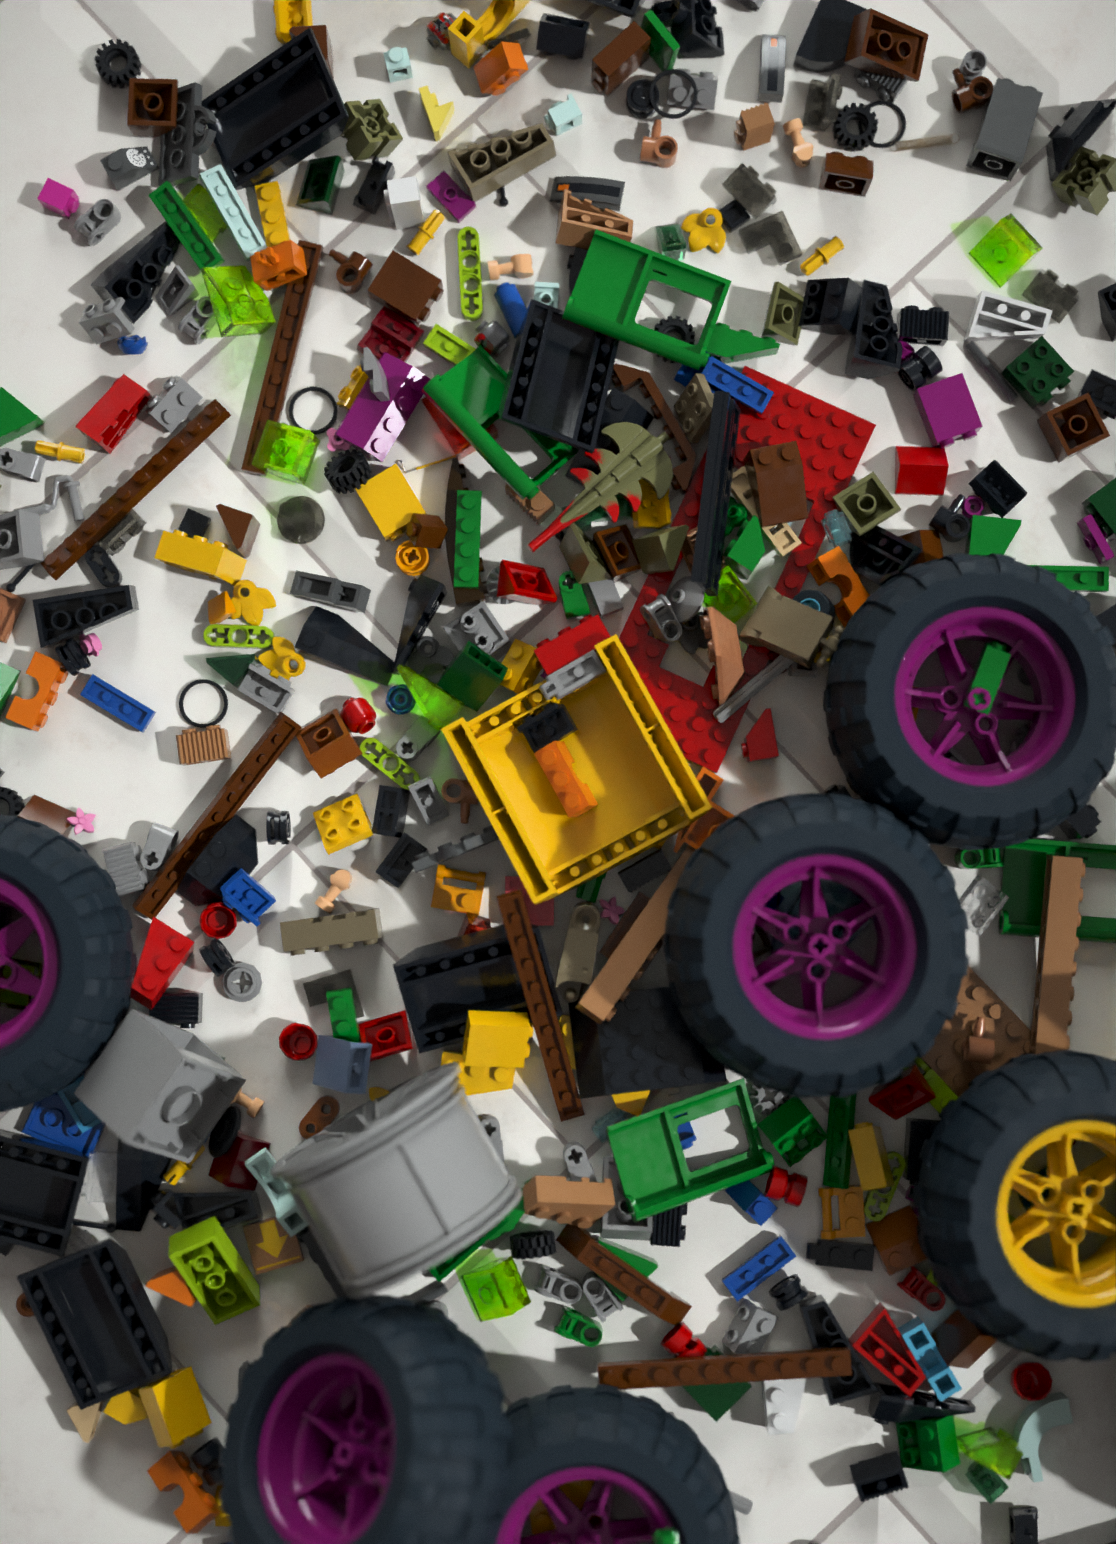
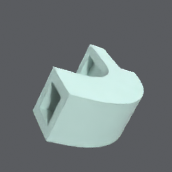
[245,1147,308,1237]
[1012,1392,1073,1483]

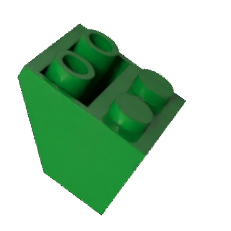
[723,515,765,580]
[757,1097,827,1167]
[896,1415,960,1473]

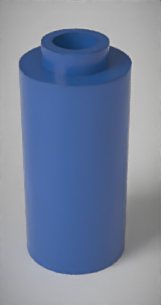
[494,282,527,339]

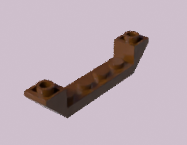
[611,363,697,495]
[556,1224,692,1327]

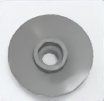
[667,576,704,623]

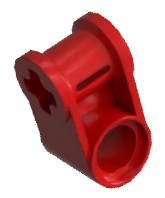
[896,1266,946,1312]

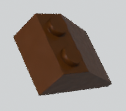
[844,8,929,82]
[743,441,808,528]

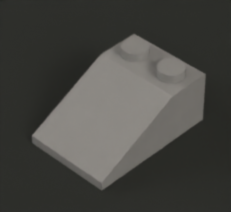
[0,510,44,570]
[600,1157,653,1241]

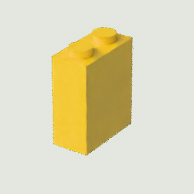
[355,464,426,542]
[462,1010,533,1068]
[848,1122,895,1191]
[138,1366,212,1449]

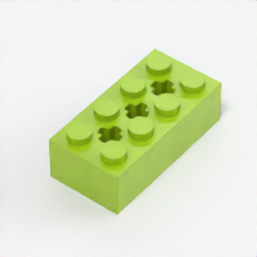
[168,1216,260,1325]

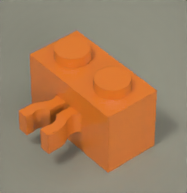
[473,41,529,96]
[250,240,307,291]

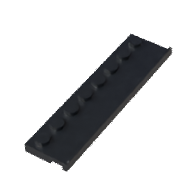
[691,391,741,596]

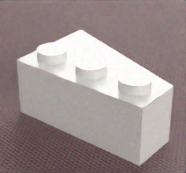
[384,176,424,230]
[963,290,1053,342]
[760,1348,809,1435]

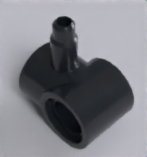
[929,494,970,542]

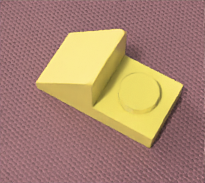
[419,85,455,141]

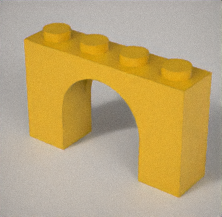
[448,0,531,69]

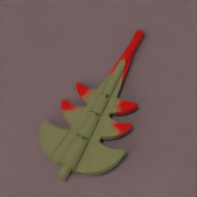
[527,422,673,552]

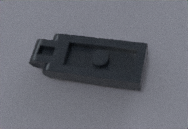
[806,1239,875,1271]

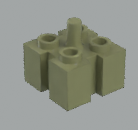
[340,99,403,161]
[1051,146,1116,215]

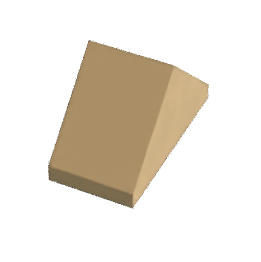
[67,1400,105,1443]

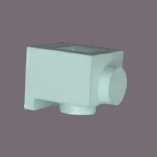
[383,47,413,83]
[544,93,582,136]
[534,282,559,309]

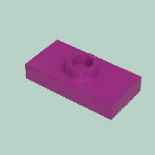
[426,170,476,223]
[1077,514,1114,565]

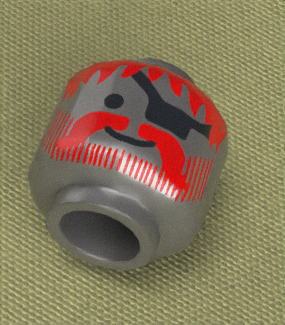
[426,13,457,50]
[474,320,509,357]

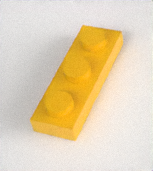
[255,181,290,248]

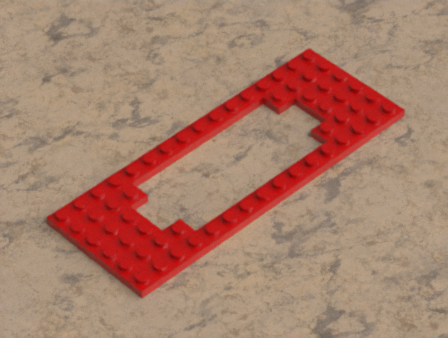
[619,366,876,773]

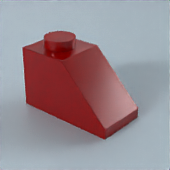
[741,708,779,763]

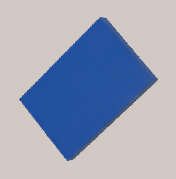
[21,1092,106,1161]

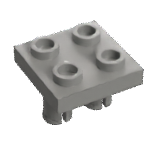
[443,601,511,655]

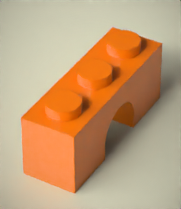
[807,546,870,628]
[5,651,68,731]
[534,741,598,818]
[147,1451,220,1534]

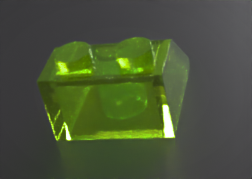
[969,214,1043,288]
[252,420,320,485]
[461,1256,531,1322]
[957,1427,1024,1480]

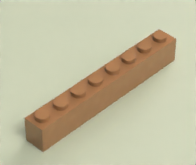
[576,845,695,1024]
[1029,854,1085,1054]

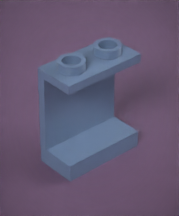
[312,1035,372,1094]

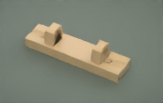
[731,466,802,558]

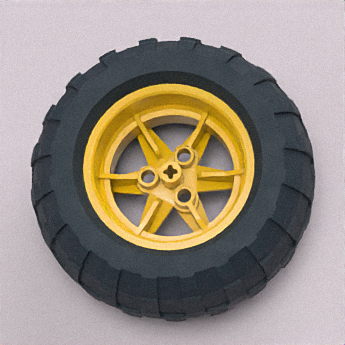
[913,1050,1116,1362]

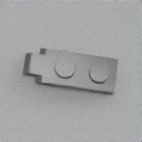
[539,650,606,701]

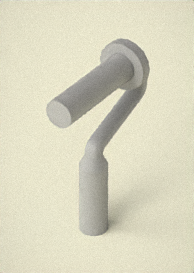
[21,475,84,521]

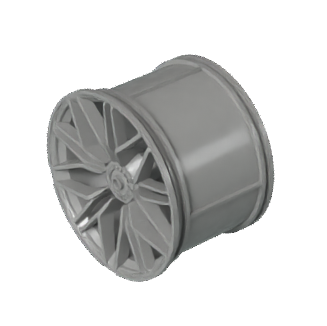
[270,1062,522,1298]

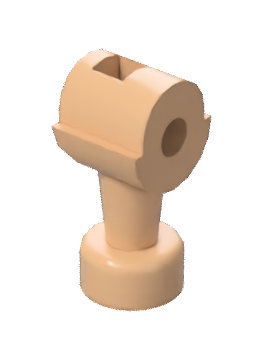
[783,118,814,168]
[488,254,534,281]
[315,870,352,914]
[230,1088,265,1118]

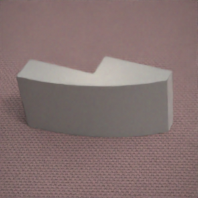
[360,347,390,402]
[586,577,623,618]

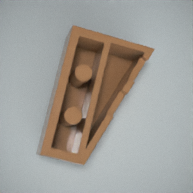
[555,189,633,250]
[522,1175,615,1229]

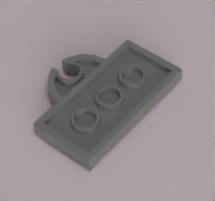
[158,82,217,186]
[412,825,499,873]

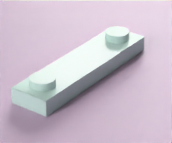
[199,164,267,261]

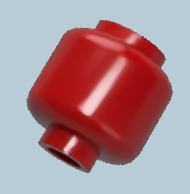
[340,698,377,734]

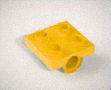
[313,794,373,855]

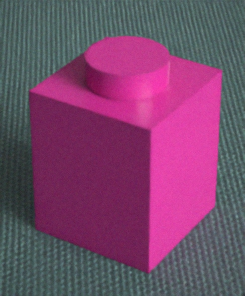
[37,178,79,219]

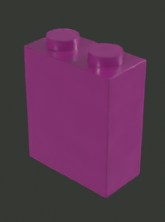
[913,373,983,449]

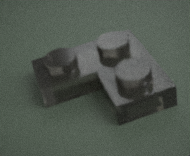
[738,210,802,266]
[303,969,365,1018]

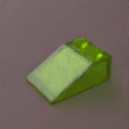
[201,265,275,337]
[397,664,465,731]

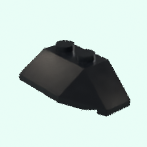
[1046,99,1116,182]
[848,526,922,586]
[176,815,259,906]

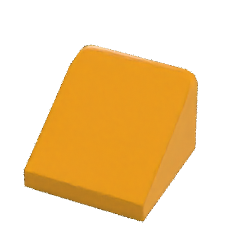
[208,591,237,624]

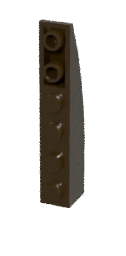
[445,458,489,608]

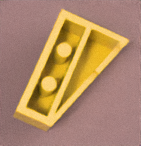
[154,530,247,586]
[440,1050,516,1096]

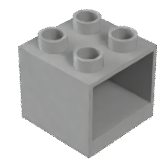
[74,1009,246,1163]

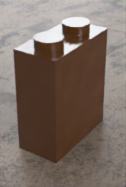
[591,21,651,97]
[367,250,444,327]

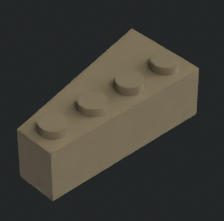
[447,123,556,203]
[280,909,383,956]

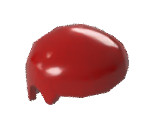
[199,902,237,939]
[279,1023,318,1061]
[1010,1362,1053,1401]

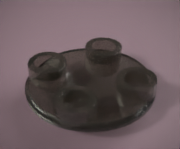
[486,28,532,52]
[277,496,325,544]

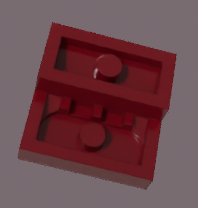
[357,306,424,362]

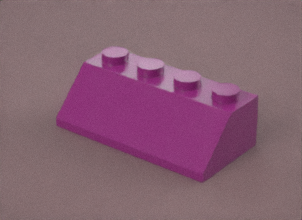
[335,352,431,462]

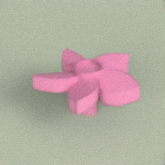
[66,808,95,835]
[599,897,625,925]

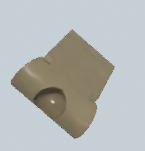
[738,585,844,668]
[555,901,601,1003]

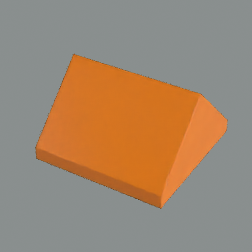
[145,1266,198,1307]

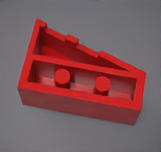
[75,374,152,454]
[533,614,611,676]
[130,917,195,1010]
[848,1302,926,1396]

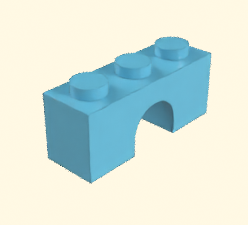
[897,1316,962,1402]

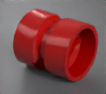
[764,1166,808,1207]
[660,1321,708,1358]

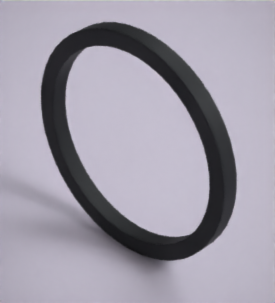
[649,69,697,119]
[858,101,906,148]
[289,387,337,435]
[179,679,228,728]

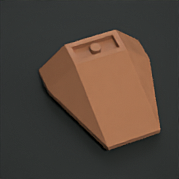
[699,606,744,706]

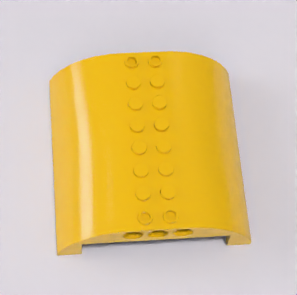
[441,634,712,904]

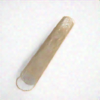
[890,134,959,152]

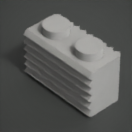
[103,842,149,897]

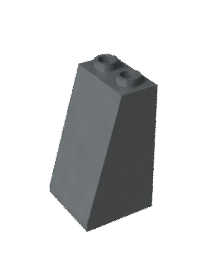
[966,78,1043,181]

